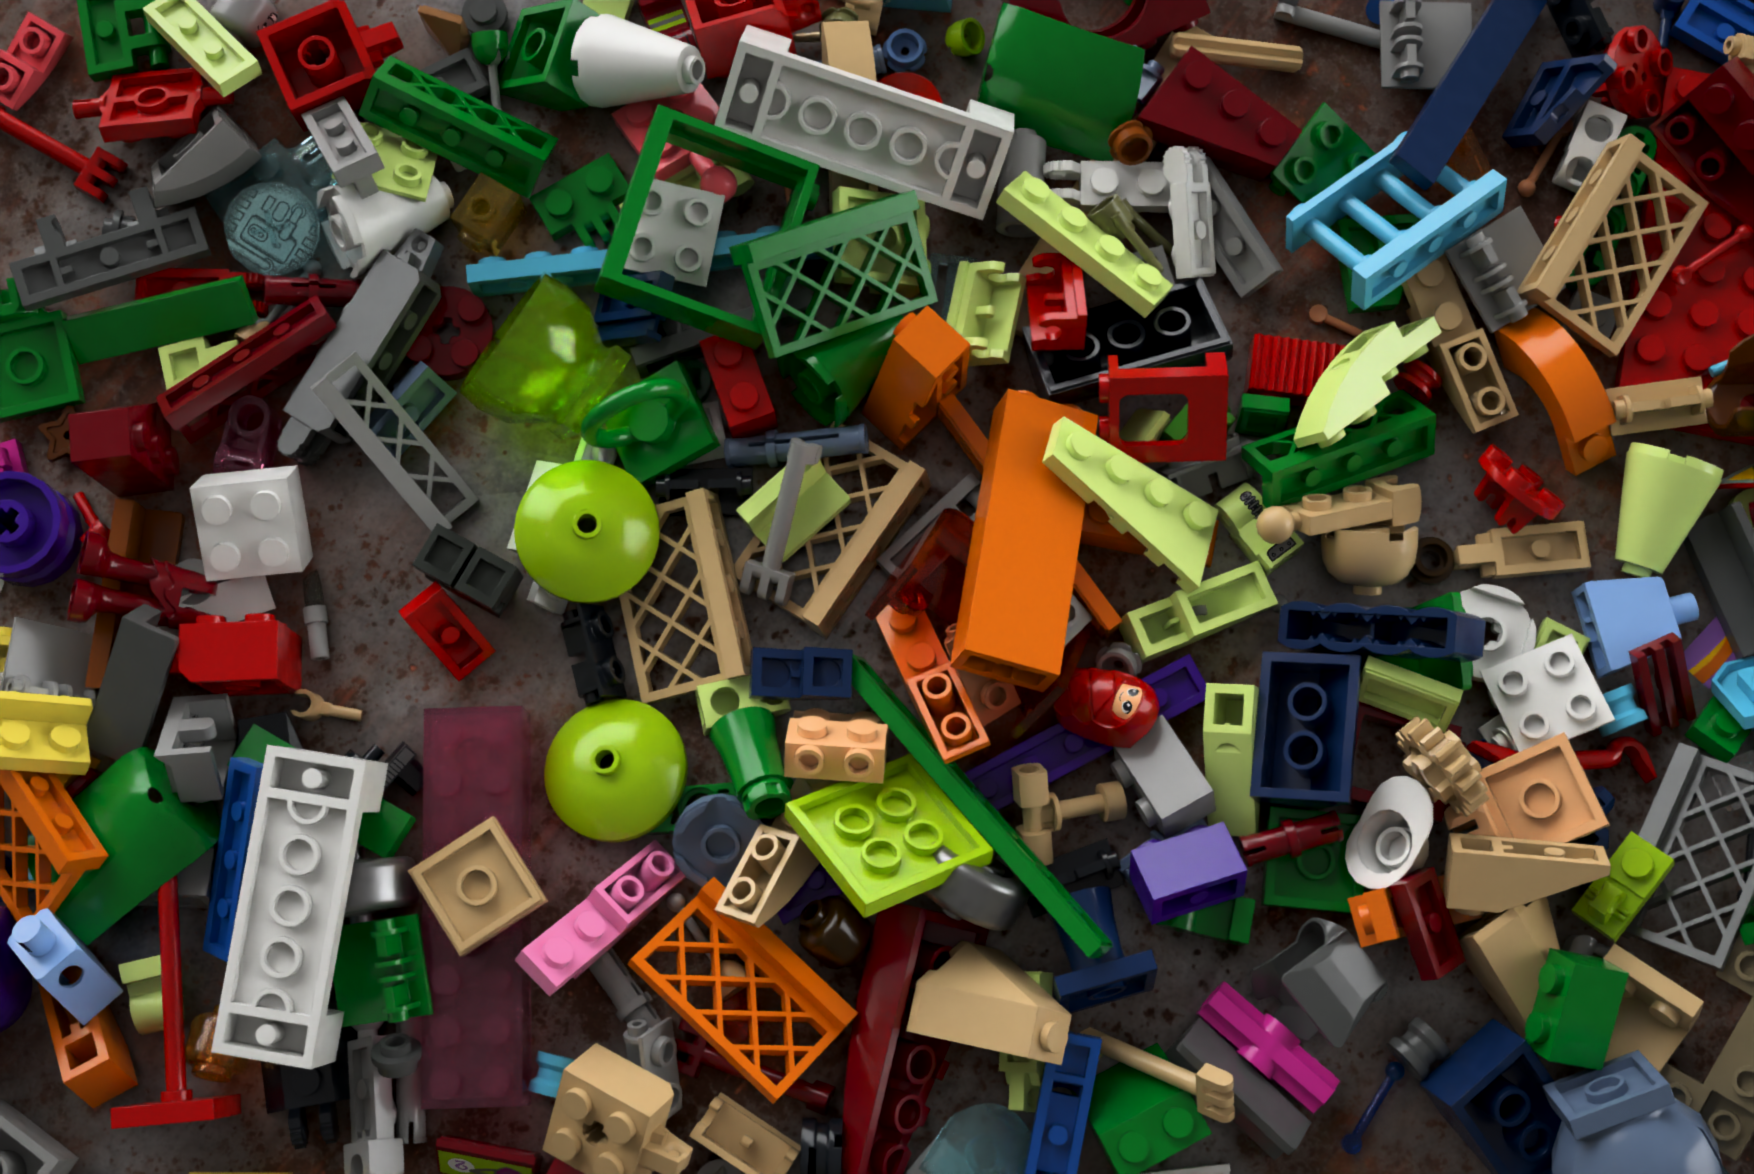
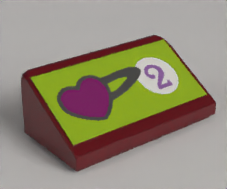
[436,1135,543,1174]

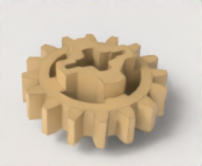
[1395,716,1489,817]

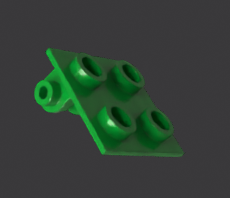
[1269,102,1376,230]
[333,914,433,1027]

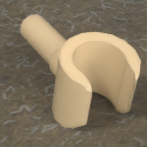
[290,689,363,722]

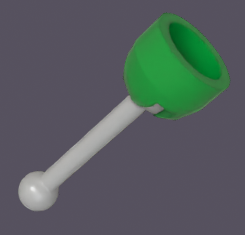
[471,30,509,111]

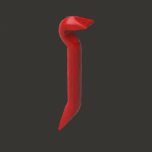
[1466,736,1657,783]

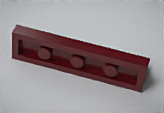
[156,295,337,444]

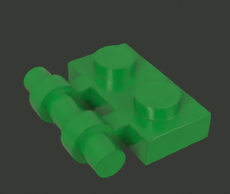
[77,0,171,82]

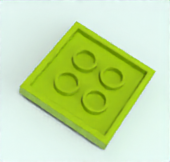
[784,753,994,918]

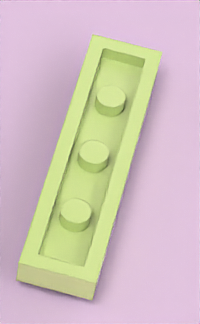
[996,170,1174,318]

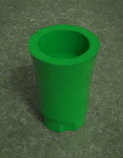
[709,707,792,820]

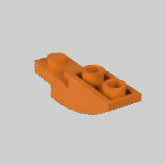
[873,593,991,765]

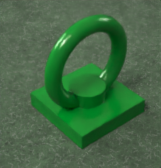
[580,360,721,488]

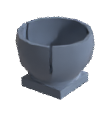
[1542,1050,1724,1174]

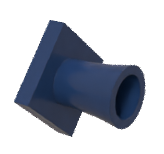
[1045,886,1158,1014]

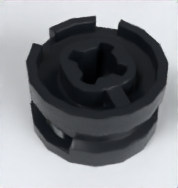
[800,1117,843,1174]

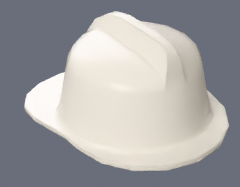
[1345,776,1433,889]

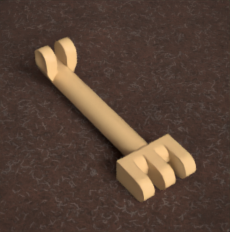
[1080,1027,1235,1123]

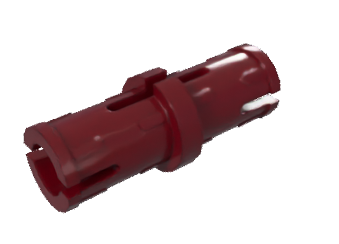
[264,273,362,308]
[1239,810,1344,867]

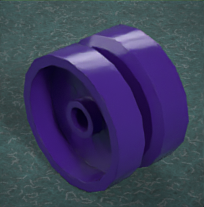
[0,471,84,587]

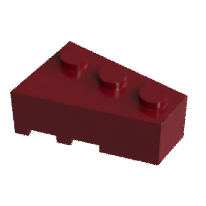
[1135,45,1303,182]
[68,402,180,497]

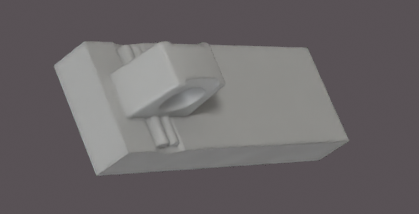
[301,95,385,199]

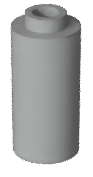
[996,128,1046,238]

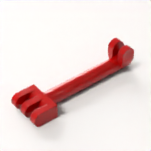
[0,105,128,204]

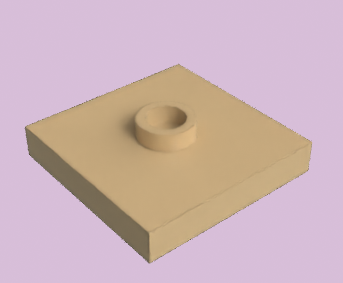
[408,816,548,957]

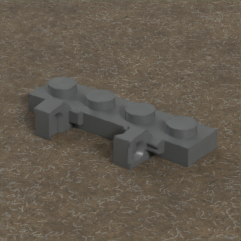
[9,186,212,312]

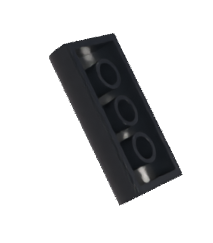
[1022,277,1233,404]

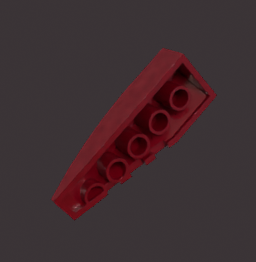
[842,903,989,1174]

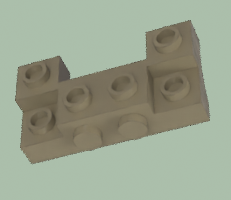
[1660,933,1754,1161]

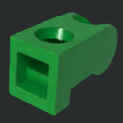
[1156,897,1256,946]

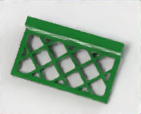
[729,190,938,359]

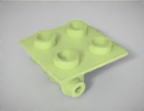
[331,122,438,202]

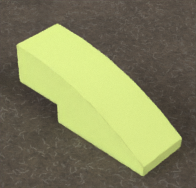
[1119,560,1278,663]

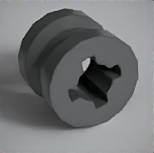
[1386,1016,1451,1081]

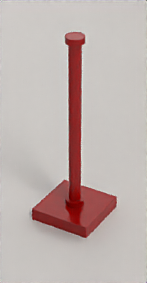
[110,874,242,1129]

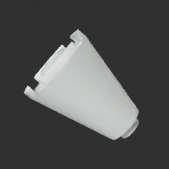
[571,14,706,108]
[316,175,454,279]

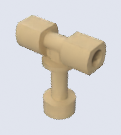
[1011,763,1127,866]

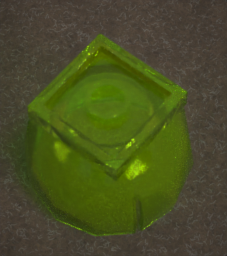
[460,271,632,440]

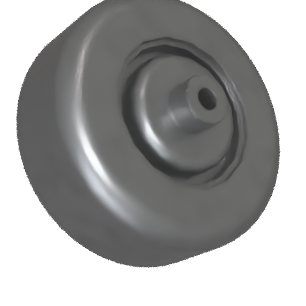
[924,841,1031,931]
[344,847,420,924]

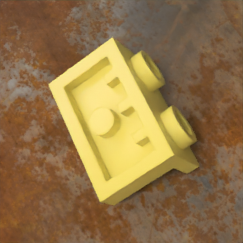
[0,691,93,775]

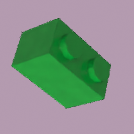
[1525,948,1629,1070]

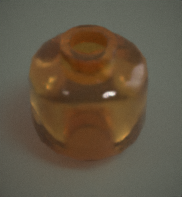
[185,1005,249,1083]

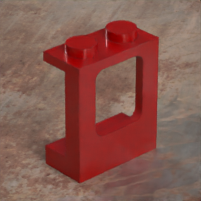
[1098,352,1229,463]

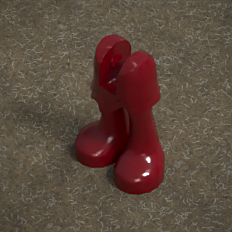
[67,531,218,629]

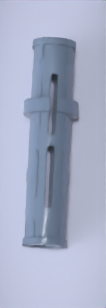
[724,423,869,468]

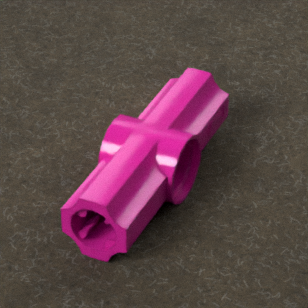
[1196,981,1340,1114]

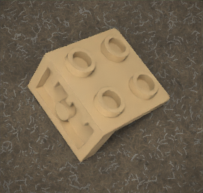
[1603,943,1704,1073]

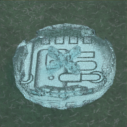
[224,182,320,276]

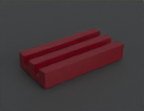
[1629,632,1697,737]

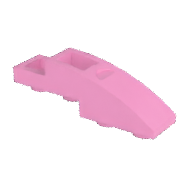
[515,839,686,997]

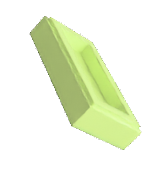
[1359,655,1464,733]

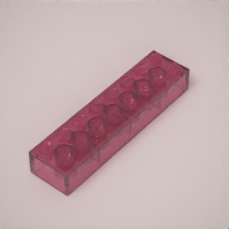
[421,706,531,1109]

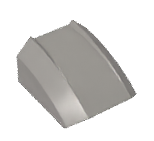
[151,105,263,207]

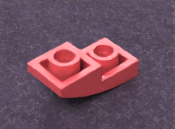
[0,12,74,111]

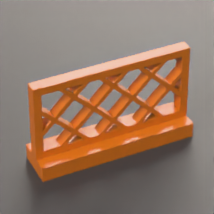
[0,770,109,922]
[627,877,858,1104]

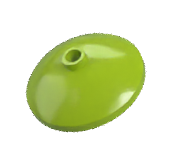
[514,460,660,604]
[544,699,688,842]

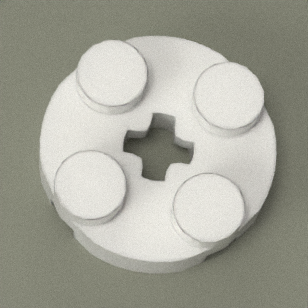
[1460,584,1537,682]

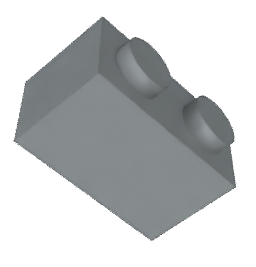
[1110,714,1216,839]

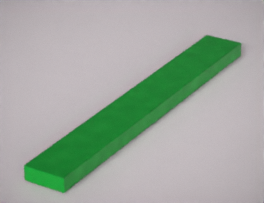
[852,654,1113,958]

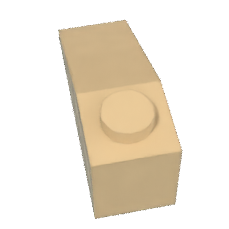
[1443,832,1611,916]

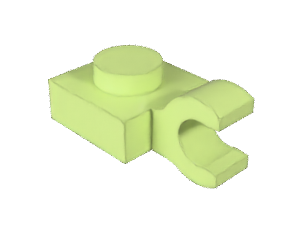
[158,336,239,390]

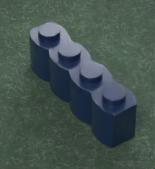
[1278,601,1486,663]

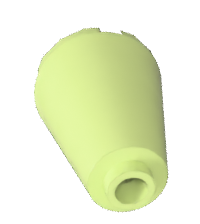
[1615,442,1724,578]

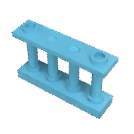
[1286,131,1507,310]

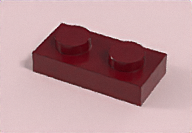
[1390,867,1466,981]

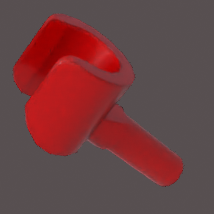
[73,492,110,543]

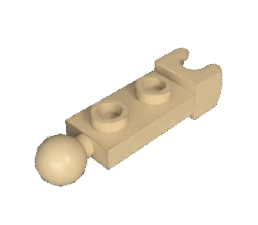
[1256,475,1422,544]

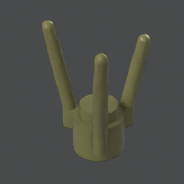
[1087,194,1173,300]

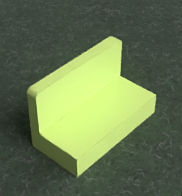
[736,460,851,562]

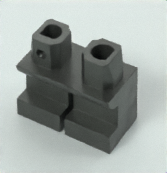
[412,523,524,618]

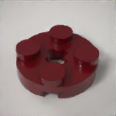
[406,286,496,381]

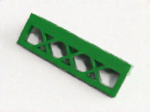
[358,56,559,199]
[1241,389,1436,508]

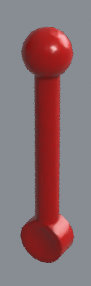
[1671,224,1754,286]

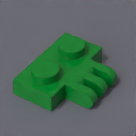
[529,152,629,247]

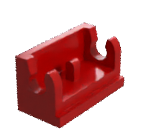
[1025,253,1087,351]

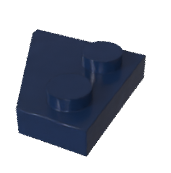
[1502,53,1618,148]

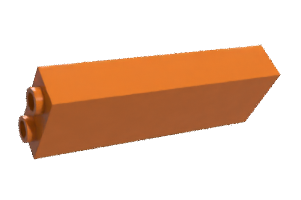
[950,388,1099,692]

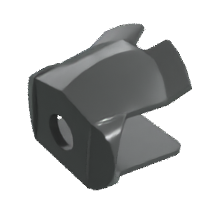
[1251,918,1388,1048]

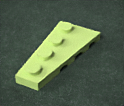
[1042,416,1218,594]

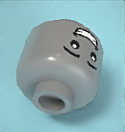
[209,0,279,48]

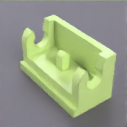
[946,261,1026,366]

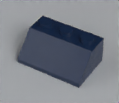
[1250,651,1362,810]

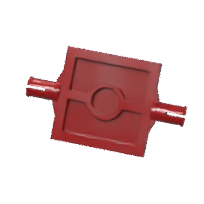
[72,67,234,143]

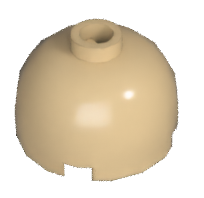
[1321,522,1418,596]

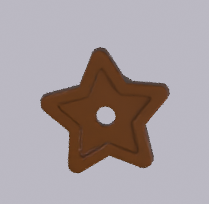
[39,405,77,463]

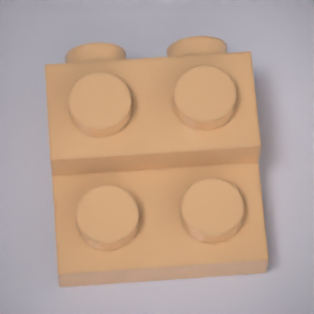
[784,708,890,784]

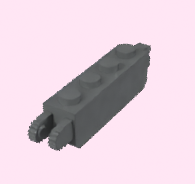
[277,228,445,467]

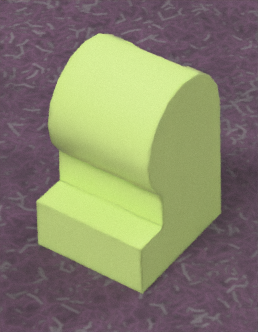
[118,955,185,1035]

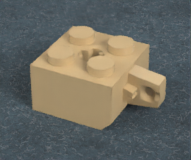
[542,1043,693,1174]

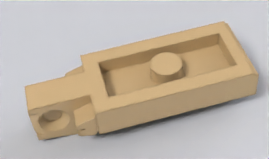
[1453,521,1591,579]

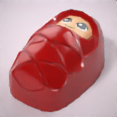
[1053,667,1160,748]

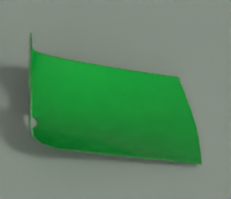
[977,3,1145,161]
[28,746,221,946]

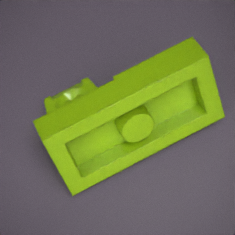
[1572,831,1675,943]

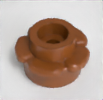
[1108,120,1153,166]

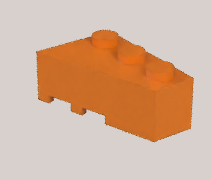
[861,305,970,451]

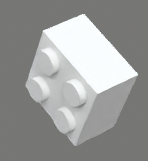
[189,465,313,582]

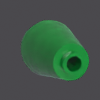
[777,307,904,428]

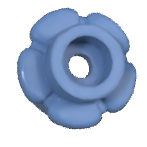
[882,28,927,73]

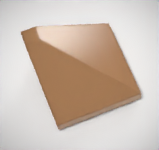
[418,5,471,56]

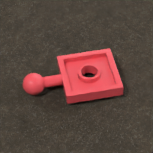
[611,83,737,203]

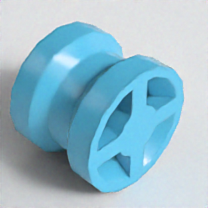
[1598,683,1649,737]
[528,1050,575,1098]

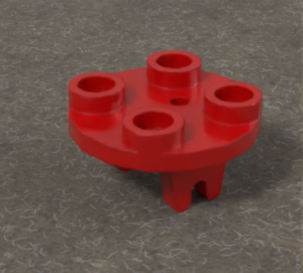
[1591,25,1673,119]
[1473,444,1566,534]

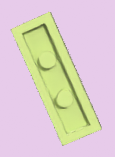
[142,0,262,97]

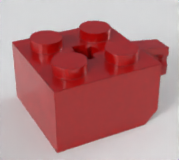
[256,0,404,132]
[685,0,822,79]
[169,613,302,697]

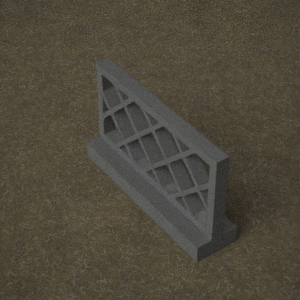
[1621,742,1754,972]

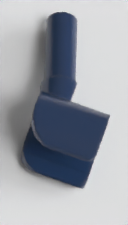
[1653,0,1685,48]

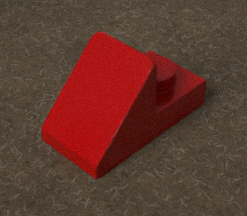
[398,581,496,681]

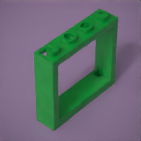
[593,104,820,350]

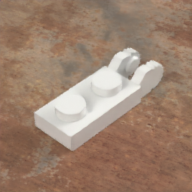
[1162,146,1216,279]
[1043,160,1171,213]

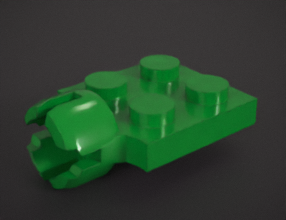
[0,278,86,423]

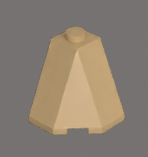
[1458,897,1560,1039]
[906,940,1072,1066]

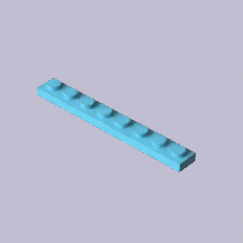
[466,225,833,297]

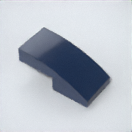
[749,647,853,700]

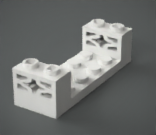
[714,24,1014,221]
[211,745,388,1070]

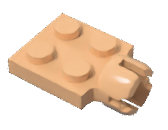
[1444,732,1610,843]

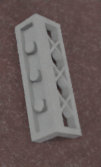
[310,351,479,532]

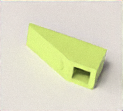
[1203,683,1260,837]

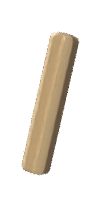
[1169,32,1303,73]

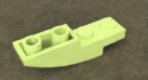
[1293,316,1442,448]

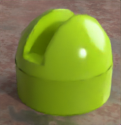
[945,17,985,57]

